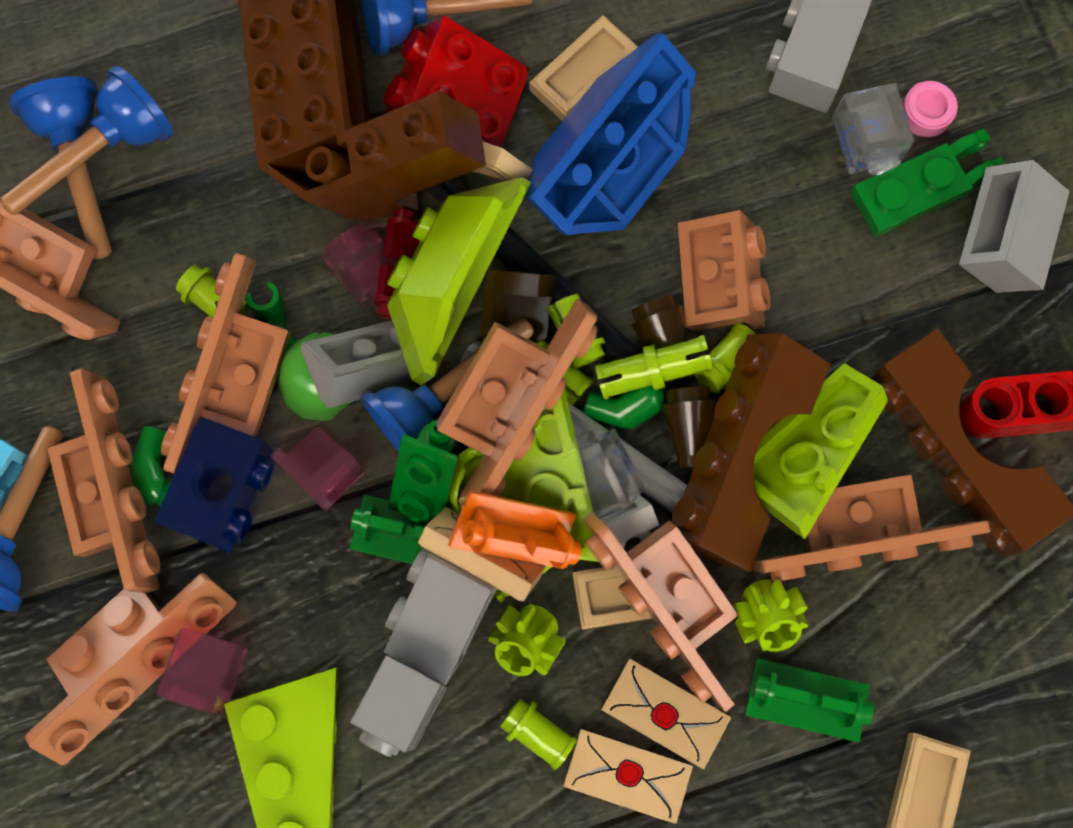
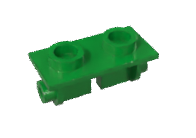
[388,419,459,524]
[350,495,430,564]
[745,658,874,743]

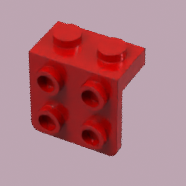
[383,15,528,148]

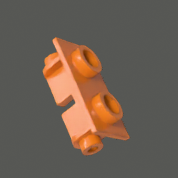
[448,490,581,569]

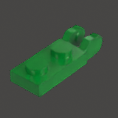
[850,129,1005,237]

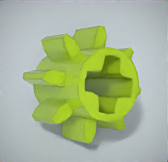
[733,579,809,652]
[488,604,565,676]

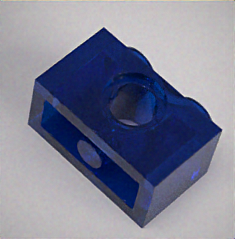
[154,416,276,554]

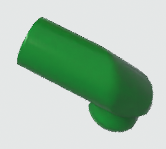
[584,385,664,429]
[129,426,179,508]

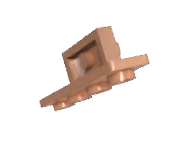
[0,198,121,340]
[161,253,292,474]
[436,299,597,510]
[47,368,160,593]
[753,475,990,582]
[582,512,738,712]
[25,573,236,765]

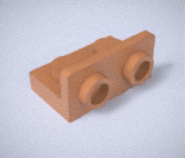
[678,210,771,332]

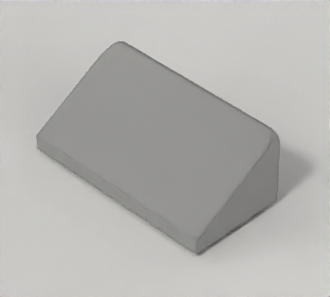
[301,320,414,408]

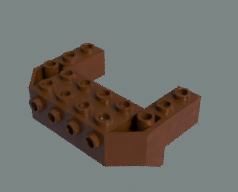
[238,0,486,221]

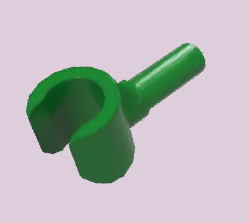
[246,282,295,353]

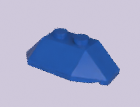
[526,33,696,235]

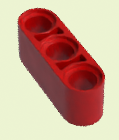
[959,371,1073,439]

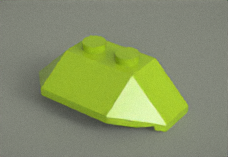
[387,177,531,385]

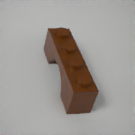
[870,328,1073,558]
[672,333,831,572]

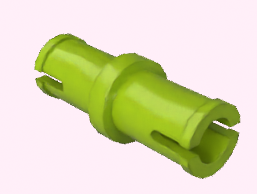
[595,335,714,400]

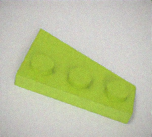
[753,363,888,539]
[501,388,598,562]
[224,668,339,828]

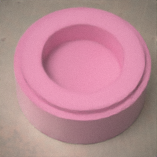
[900,81,958,137]

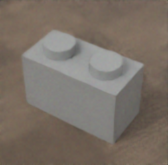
[765,0,872,113]
[959,160,1070,293]
[384,548,497,686]
[350,655,448,757]

